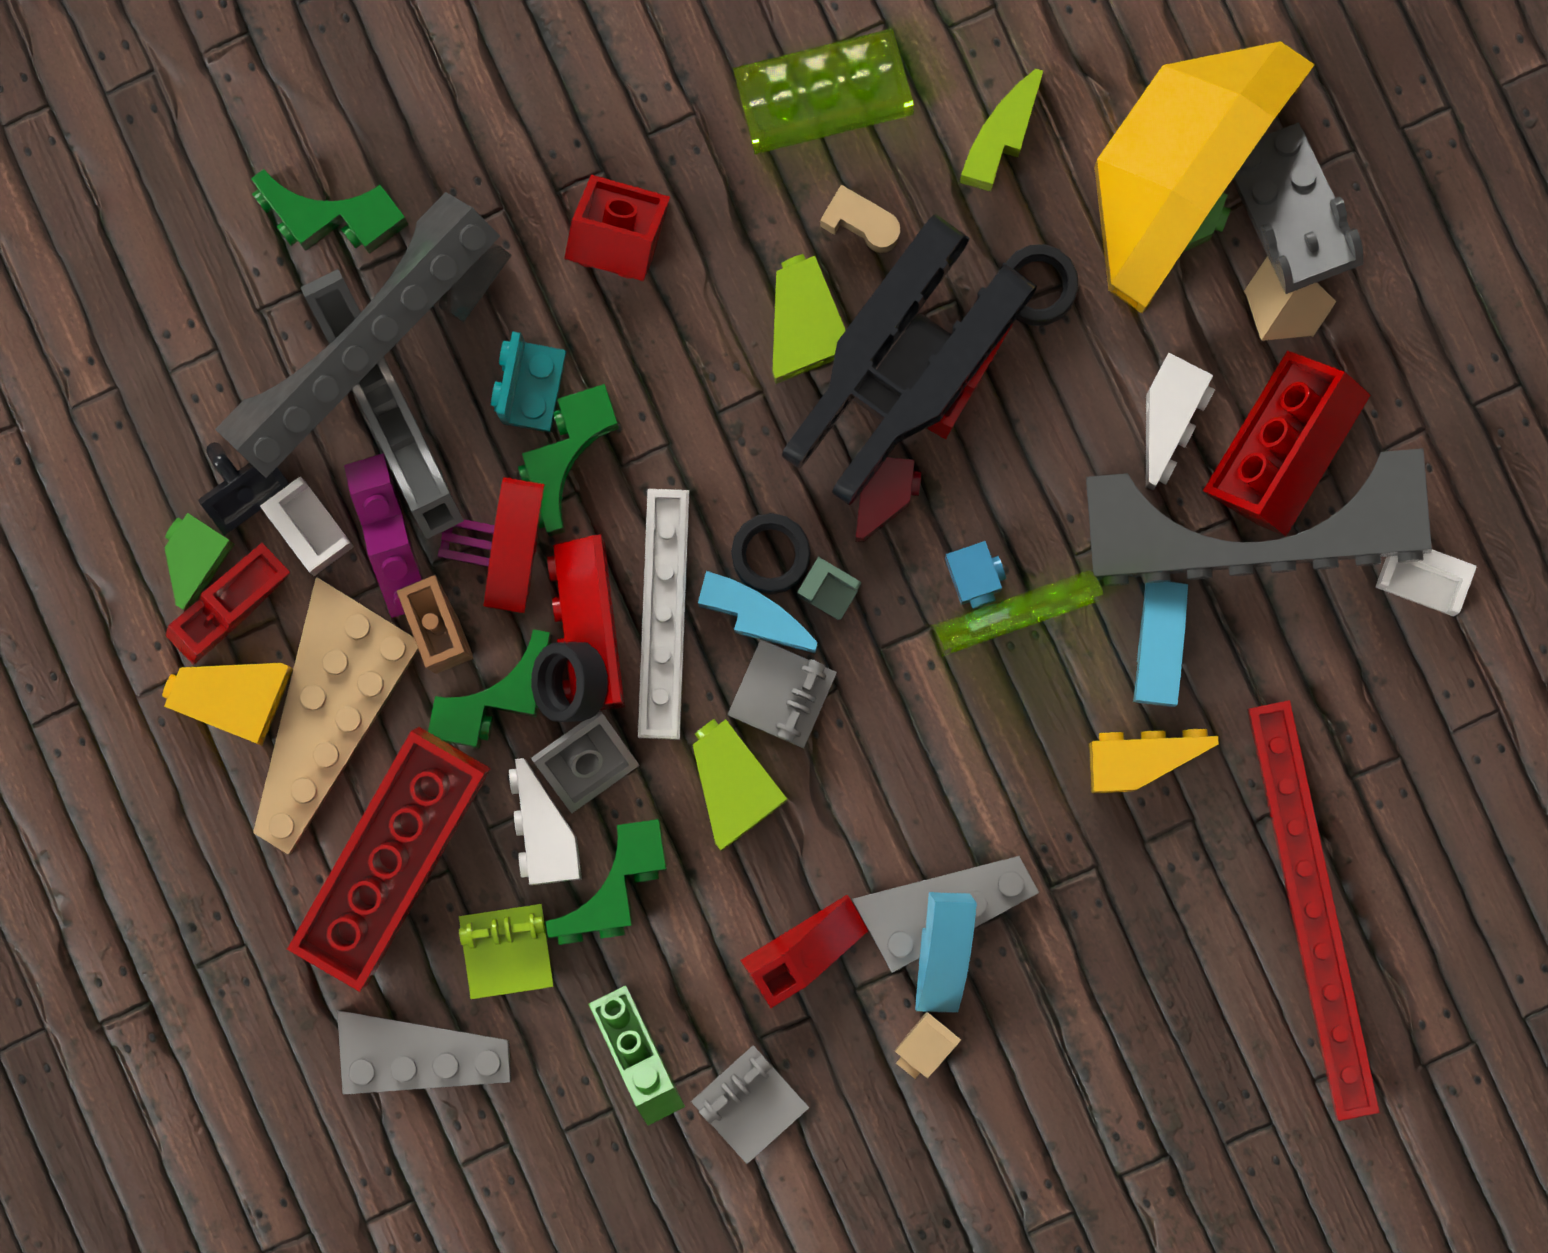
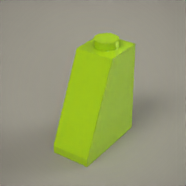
[772,254,846,384]
[693,719,788,852]

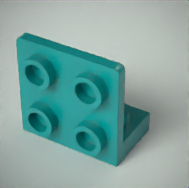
[491,331,567,433]

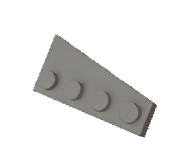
[852,856,1039,973]
[337,1010,511,1095]

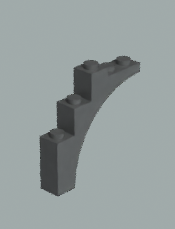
[300,269,464,539]

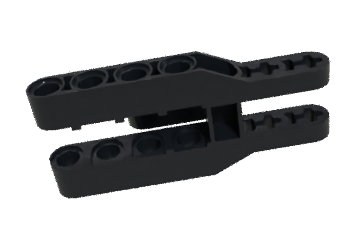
[782,214,1037,505]

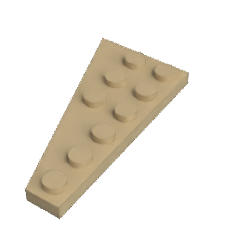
[253,577,419,855]

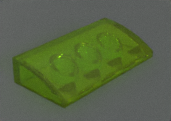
[733,28,914,155]
[931,570,1104,657]

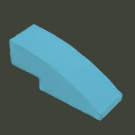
[698,571,817,654]
[1133,582,1188,707]
[915,892,977,1012]

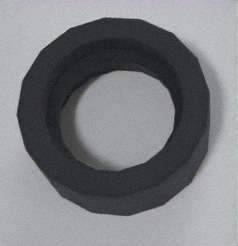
[1006,244,1078,326]
[731,513,810,595]
[531,642,608,722]

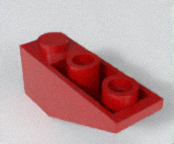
[740,895,869,1008]

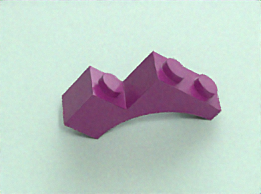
[344,453,423,618]

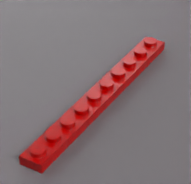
[1247,700,1380,1121]

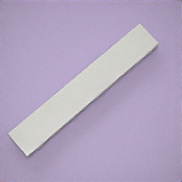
[638,489,690,740]

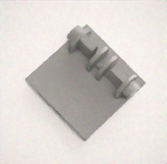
[728,639,837,749]
[691,1045,809,1164]

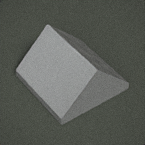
[531,710,640,814]

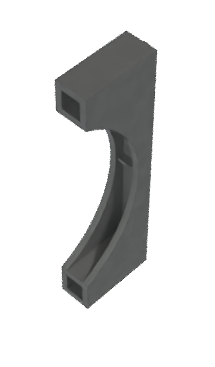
[215,192,500,478]
[1086,448,1432,586]

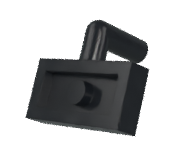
[198,442,290,536]

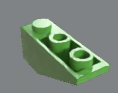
[589,985,685,1125]

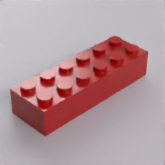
[287,727,491,992]

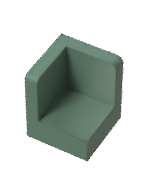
[797,557,862,620]

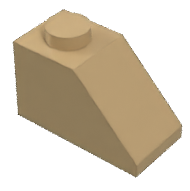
[894,1012,961,1079]

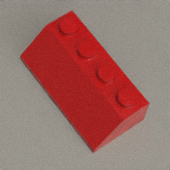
[1203,350,1371,537]
[547,534,625,710]

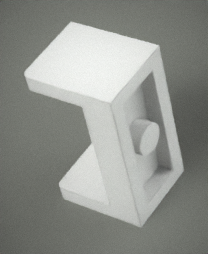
[260,476,354,576]
[1375,549,1477,617]

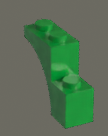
[251,169,409,254]
[518,384,619,537]
[428,629,552,749]
[546,819,667,945]

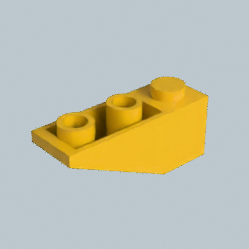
[1089,729,1219,793]

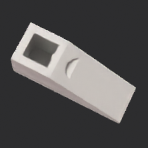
[1146,353,1215,490]
[509,758,582,885]

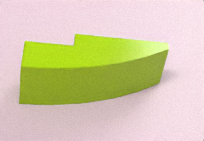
[959,68,1043,192]

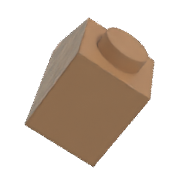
[397,575,474,674]

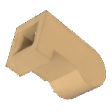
[820,185,900,253]

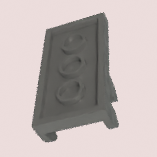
[1232,122,1364,294]

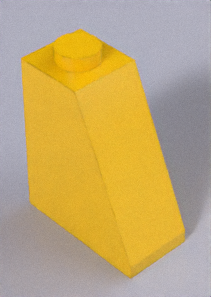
[162,663,293,746]

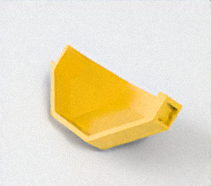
[1094,41,1315,314]

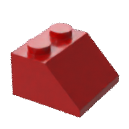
[564,175,670,281]

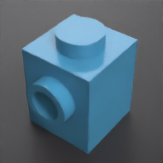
[945,541,1006,609]

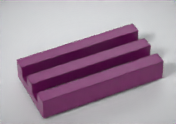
[438,519,495,567]

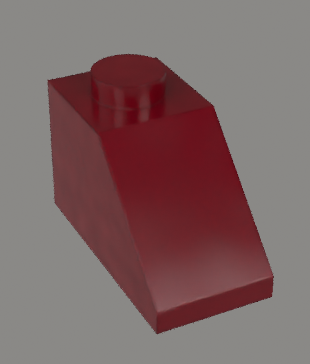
[855,457,921,542]

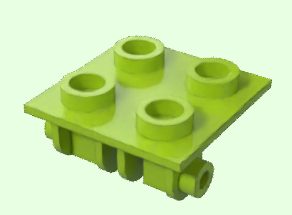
[459,904,554,999]

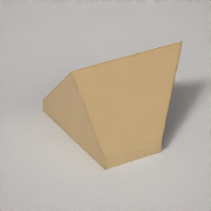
[1244,257,1336,341]

